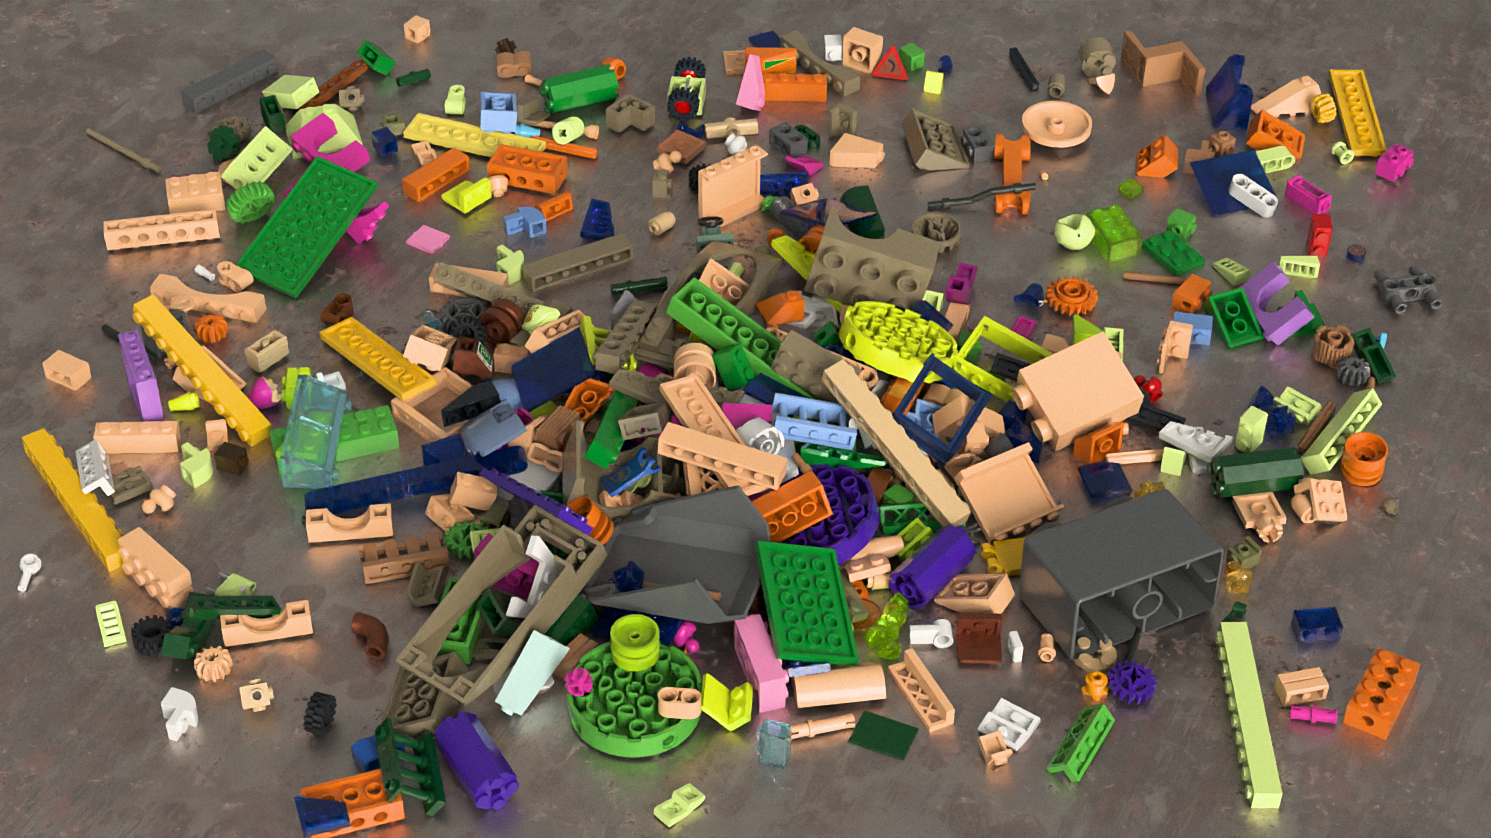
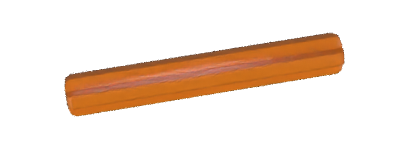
[532,136,598,159]

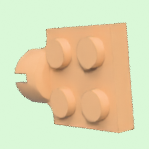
[1232,492,1286,543]

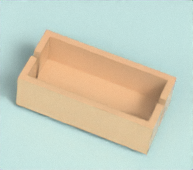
[118,527,193,613]

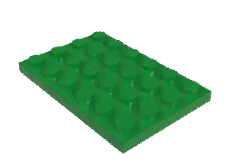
[754,541,859,666]

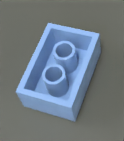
[480,92,517,134]

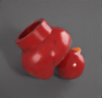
[1134,375,1163,402]

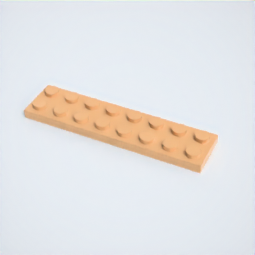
[659,374,771,496]

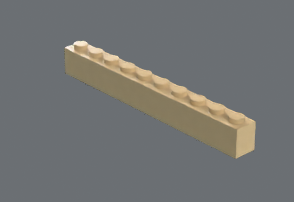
[821,359,971,527]

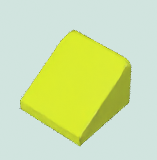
[924,71,944,94]

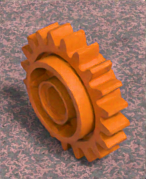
[1045,276,1098,316]

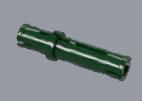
[610,276,668,296]

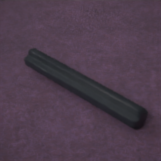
[1009,47,1039,90]

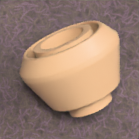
[488,175,508,197]

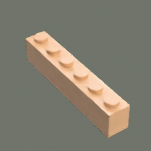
[658,422,787,490]

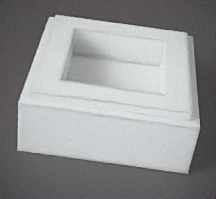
[1007,631,1023,662]

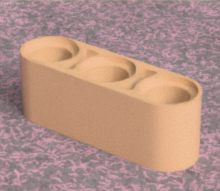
[941,302,970,341]

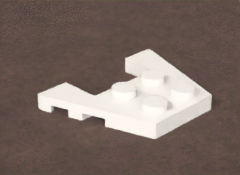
[506,535,560,618]

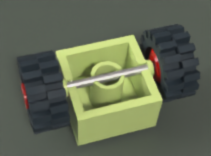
[667,57,706,121]

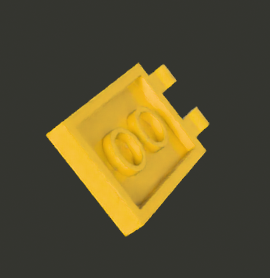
[980,537,1026,576]

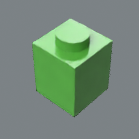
[899,43,925,71]

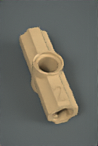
[704,117,758,139]

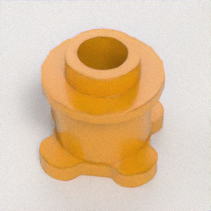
[1082,671,1108,701]

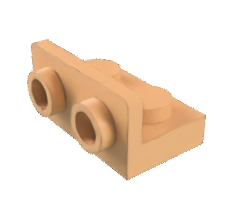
[425,494,474,531]

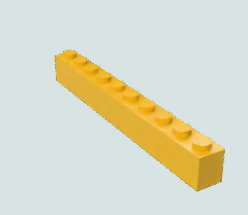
[132,294,271,447]
[21,428,123,572]

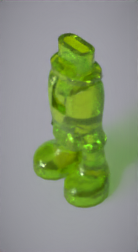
[865,593,909,660]

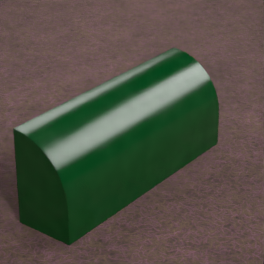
[839,185,885,239]

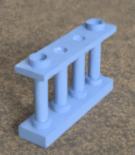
[772,393,857,450]

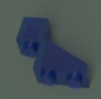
[998,400,1043,464]

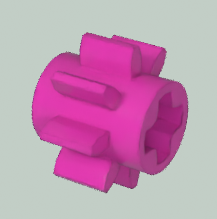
[564,668,593,696]

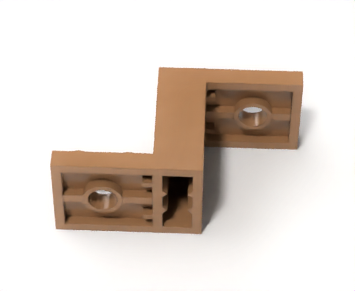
[1121,30,1206,98]

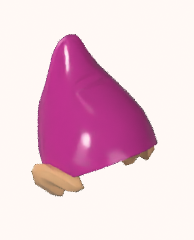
[247,376,283,409]

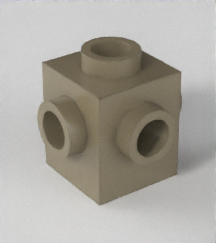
[339,86,365,112]

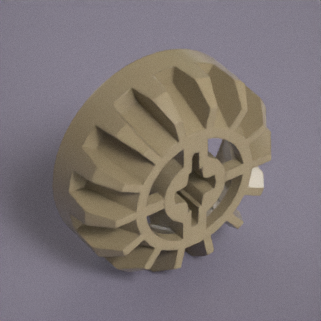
[911,212,961,255]

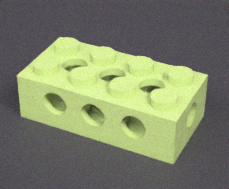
[220,126,293,190]

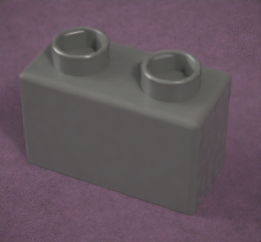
[1019,489,1224,660]

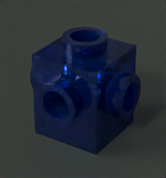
[1265,405,1296,438]

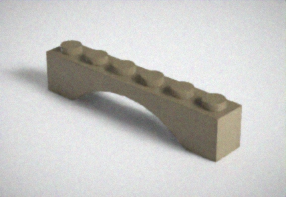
[780,30,860,96]

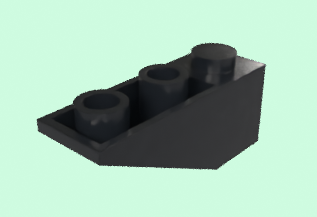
[441,380,500,427]

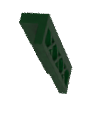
[185,595,281,620]

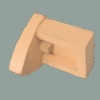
[1089,74,1115,94]

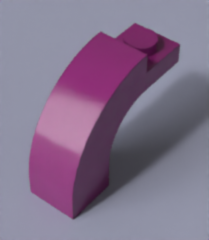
[946,263,978,305]

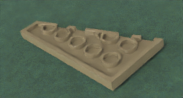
[609,369,745,415]

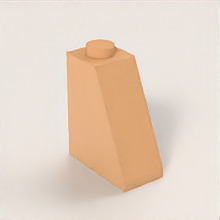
[830,133,885,168]

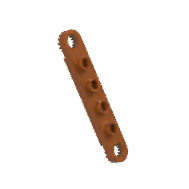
[297,59,369,112]

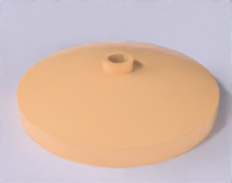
[1022,101,1092,147]

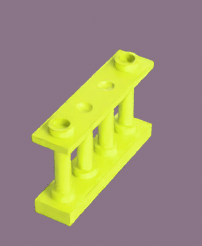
[578,315,637,372]

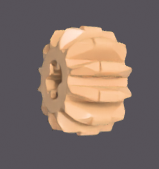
[194,645,233,682]

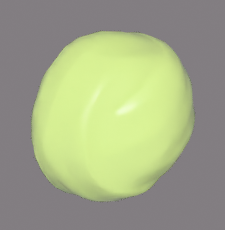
[1054,214,1095,250]

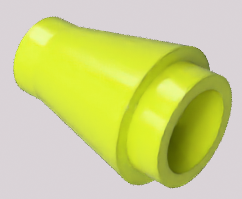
[168,391,200,412]

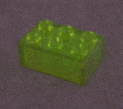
[1086,205,1143,262]

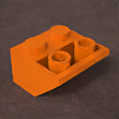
[1136,135,1178,178]

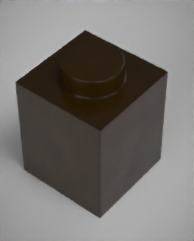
[214,442,249,476]

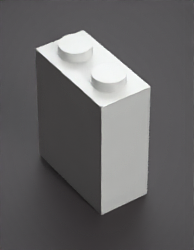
[497,458,562,509]

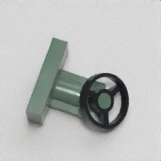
[696,216,734,253]

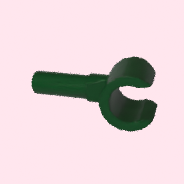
[1221,601,1247,622]

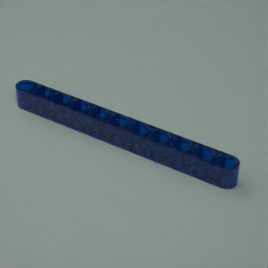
[304,446,528,514]

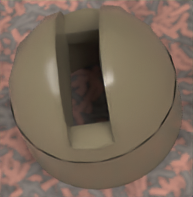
[1382,498,1399,515]

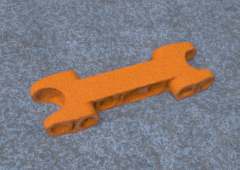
[994,133,1031,215]

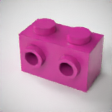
[1375,143,1414,182]

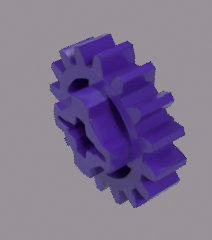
[1107,660,1157,705]

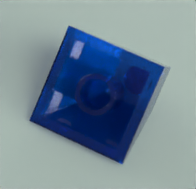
[421,433,471,484]

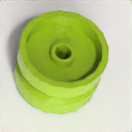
[610,614,660,672]

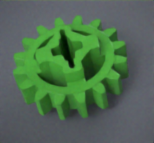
[444,520,488,559]

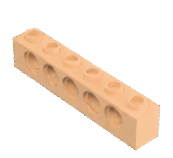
[104,209,220,250]

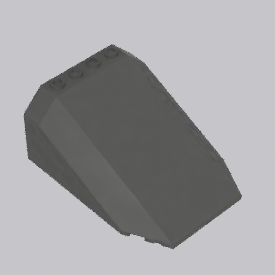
[579,485,771,624]

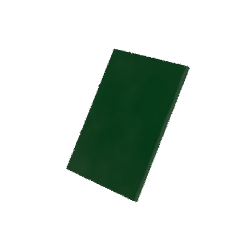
[848,710,919,760]

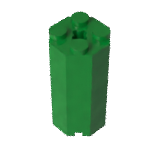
[539,64,619,115]

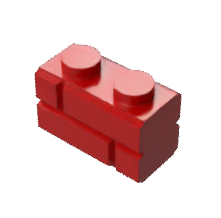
[1306,214,1333,257]

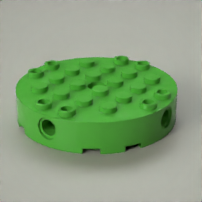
[567,641,702,757]

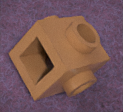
[1209,130,1236,160]

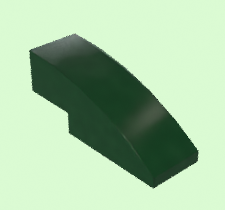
[1351,328,1396,384]

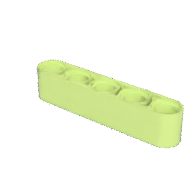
[1210,146,1295,183]

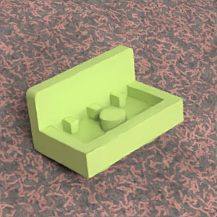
[1273,386,1322,426]

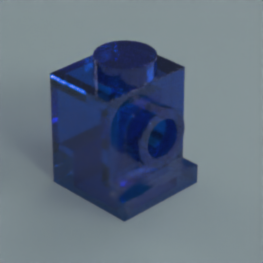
[609,560,645,593]

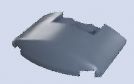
[461,399,527,457]

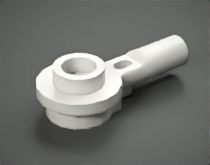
[17,553,42,592]

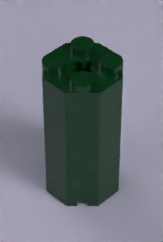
[1207,447,1304,499]

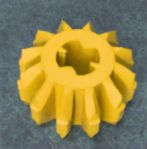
[1310,93,1337,123]

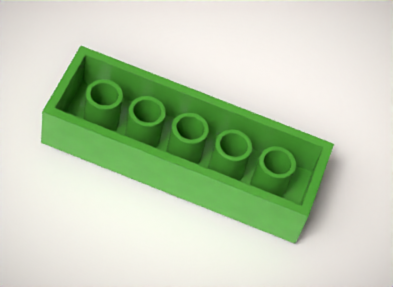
[269,405,399,474]

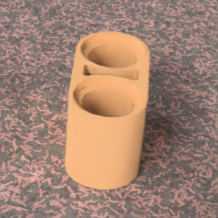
[658,687,701,719]

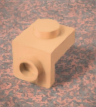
[977,731,1013,766]

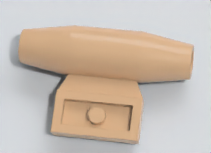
[839,535,904,582]

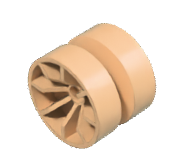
[674,343,716,388]

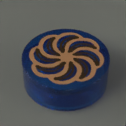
[1346,245,1366,262]

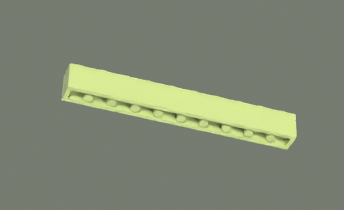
[1215,622,1282,808]

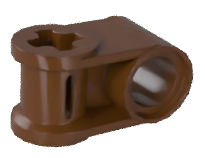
[321,293,354,325]

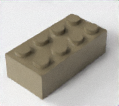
[771,329,861,404]

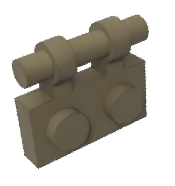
[109,466,153,504]

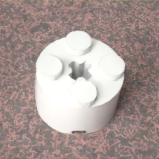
[736,417,784,456]

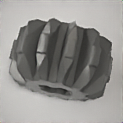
[1336,355,1371,387]

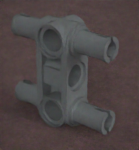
[1374,264,1443,314]

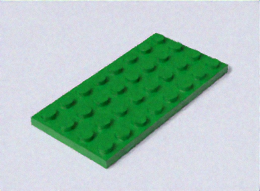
[235,156,379,299]

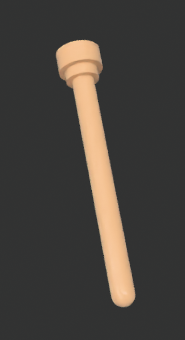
[519,121,599,139]

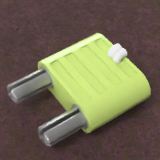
[205,570,256,596]

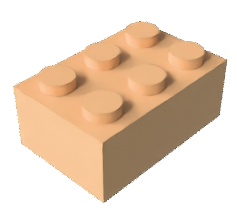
[165,172,226,214]
[403,324,458,371]

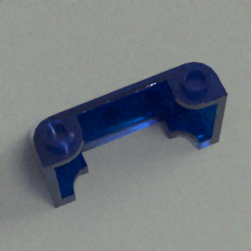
[1205,54,1253,129]

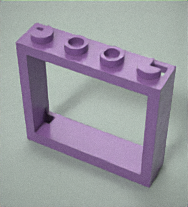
[118,329,164,422]

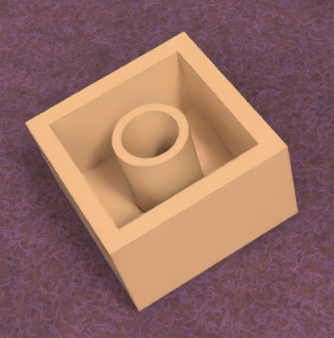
[842,27,883,74]

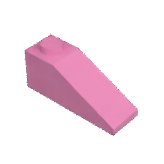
[736,54,765,111]

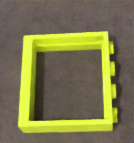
[952,316,1052,408]

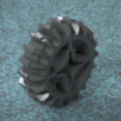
[440,296,489,338]

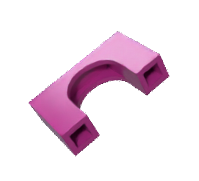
[290,113,370,172]

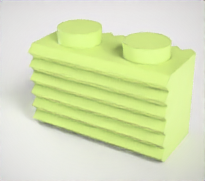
[1234,406,1268,453]

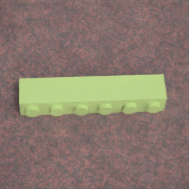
[1301,388,1382,475]

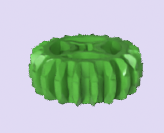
[226,181,276,224]

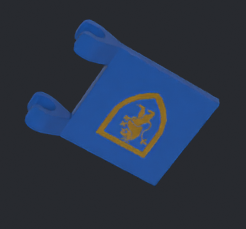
[600,447,660,498]

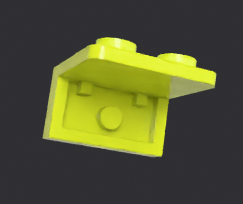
[442,177,491,213]

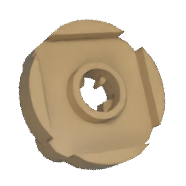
[1073,637,1117,673]

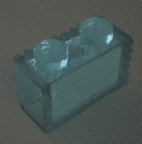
[755,718,792,769]

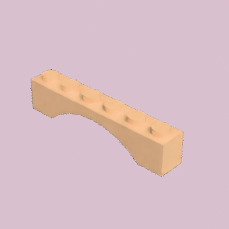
[150,274,266,323]

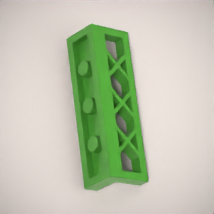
[1046,704,1115,782]

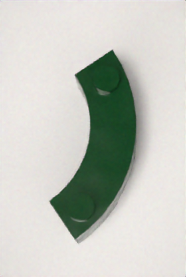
[161,592,216,659]

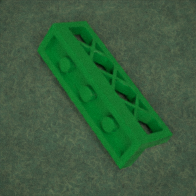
[879,499,966,535]

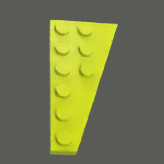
[771,235,853,313]

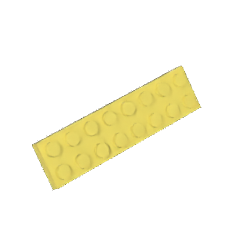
[403,113,546,157]

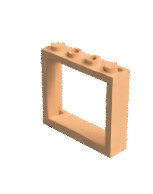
[391,367,473,453]

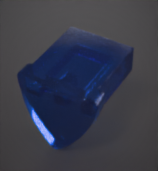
[1247,386,1274,410]

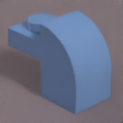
[503,207,547,238]

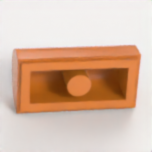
[535,191,573,221]

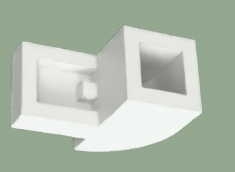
[161,687,199,741]

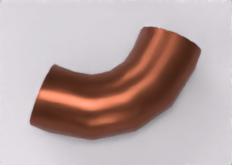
[351,612,389,660]

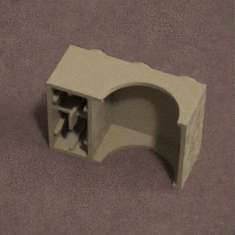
[804,207,941,313]
[563,420,687,521]

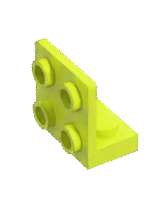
[701,673,753,731]

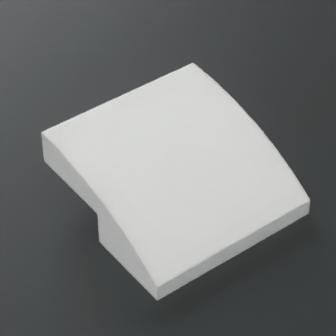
[977,698,1041,751]

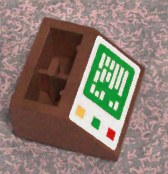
[453,336,494,378]

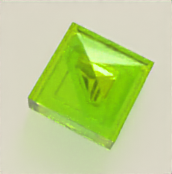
[1118,178,1144,198]

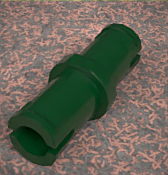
[396,69,431,87]

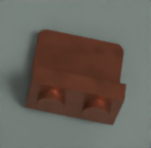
[956,613,1002,664]

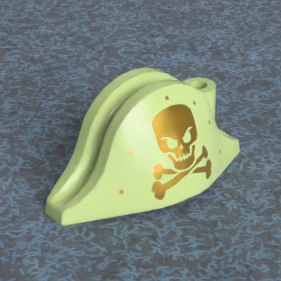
[522,304,561,335]

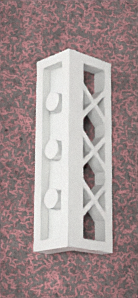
[75,439,115,496]

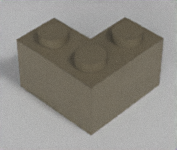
[606,93,655,132]

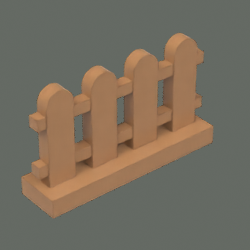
[359,532,450,584]

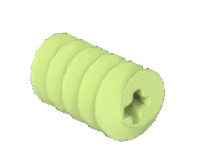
[552,116,585,144]

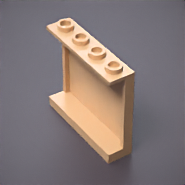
[698,145,768,228]
[954,442,1064,543]

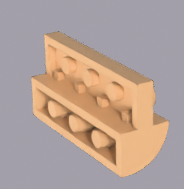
[790,662,886,708]

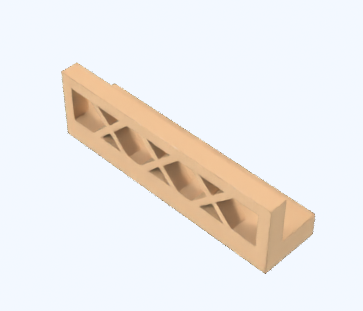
[888,648,955,732]

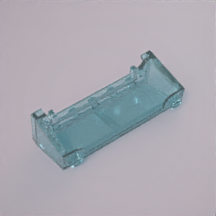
[280,374,352,490]

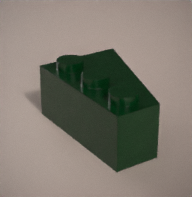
[544,594,602,646]

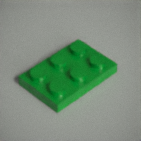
[1141,230,1205,277]

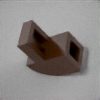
[867,467,894,504]

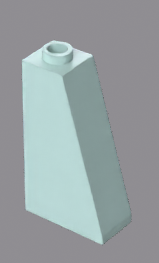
[495,630,570,716]

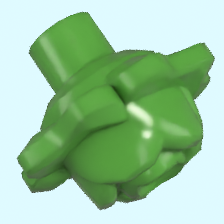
[761,195,778,212]

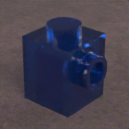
[371,127,398,157]

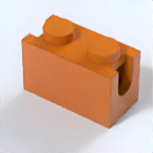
[1171,274,1213,314]

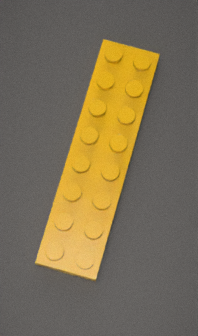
[1329,69,1387,157]
[319,316,436,401]

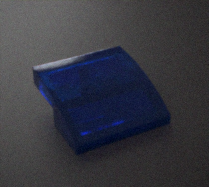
[1078,462,1133,500]

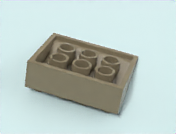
[901,108,970,171]
[380,652,469,740]

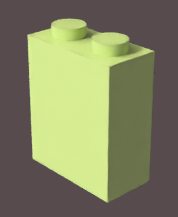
[262,75,319,109]

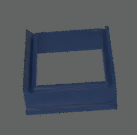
[892,353,993,466]

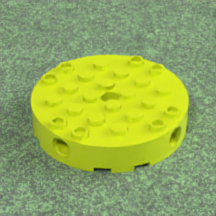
[839,301,958,383]

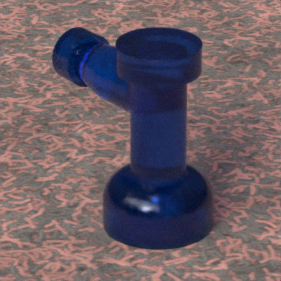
[676,121,705,139]

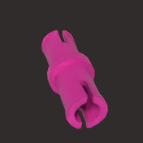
[1290,705,1337,724]

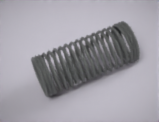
[771,196,817,240]

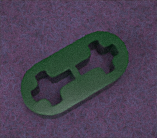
[794,125,820,149]

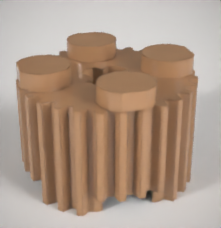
[1312,325,1354,369]

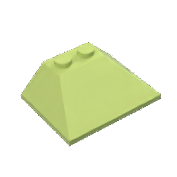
[285,104,363,159]

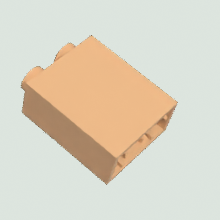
[1012,331,1144,452]

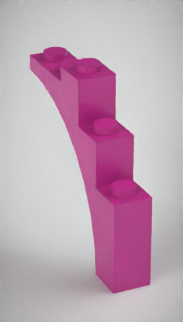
[282,177,389,244]

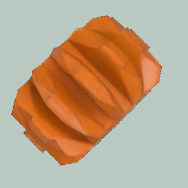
[194,313,228,344]

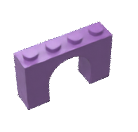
[1239,261,1314,346]

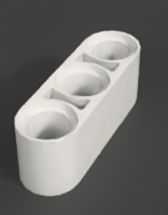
[1228,174,1278,218]

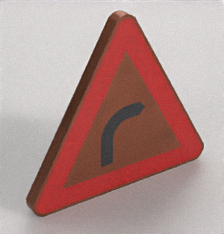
[871,45,908,80]

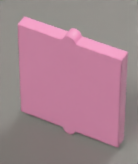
[406,225,450,254]

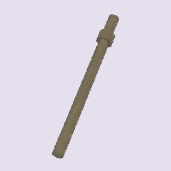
[86,128,162,172]

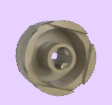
[1079,37,1116,77]

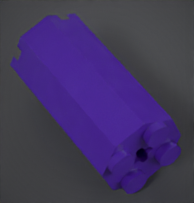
[889,525,977,610]
[434,711,519,810]

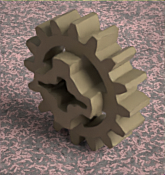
[212,115,251,142]

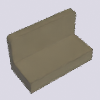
[517,96,550,125]

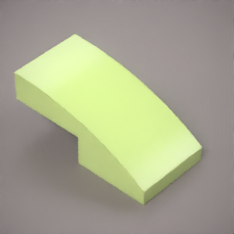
[653,783,705,827]

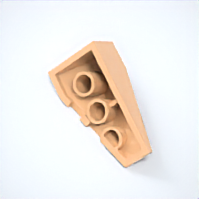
[1249,75,1321,117]

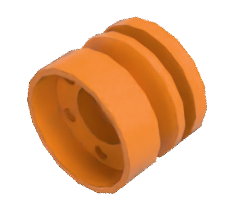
[1340,432,1388,486]
[567,496,614,545]

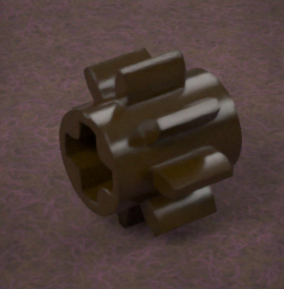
[495,38,517,54]

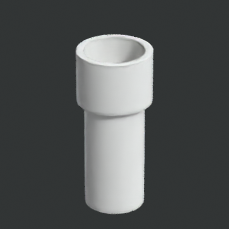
[195,265,215,281]

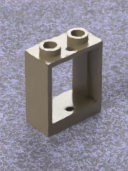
[618,401,672,440]

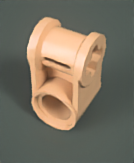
[217,261,254,293]

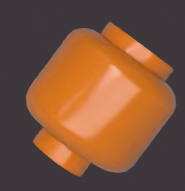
[601,57,626,80]

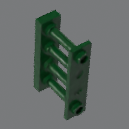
[374,717,446,817]

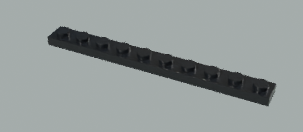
[990,352,1186,432]

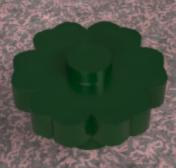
[207,125,241,162]

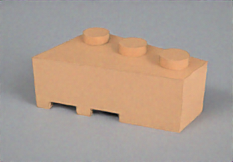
[932,395,1006,439]

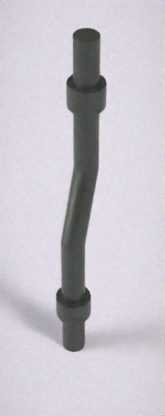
[928,183,1036,209]

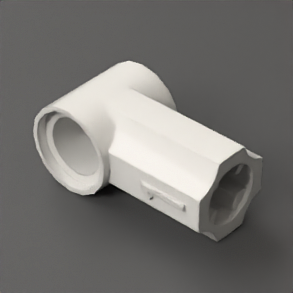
[909,619,953,648]

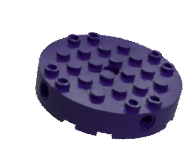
[772,464,880,565]

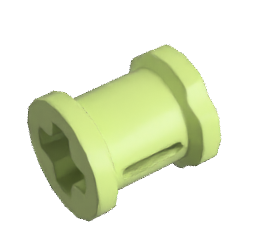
[1331,141,1354,164]

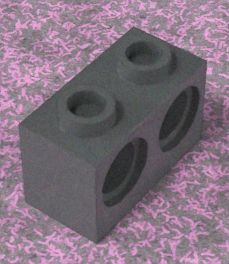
[769,122,808,158]
[961,125,995,163]

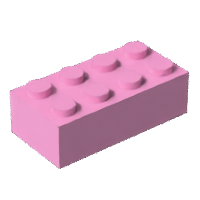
[734,614,789,713]

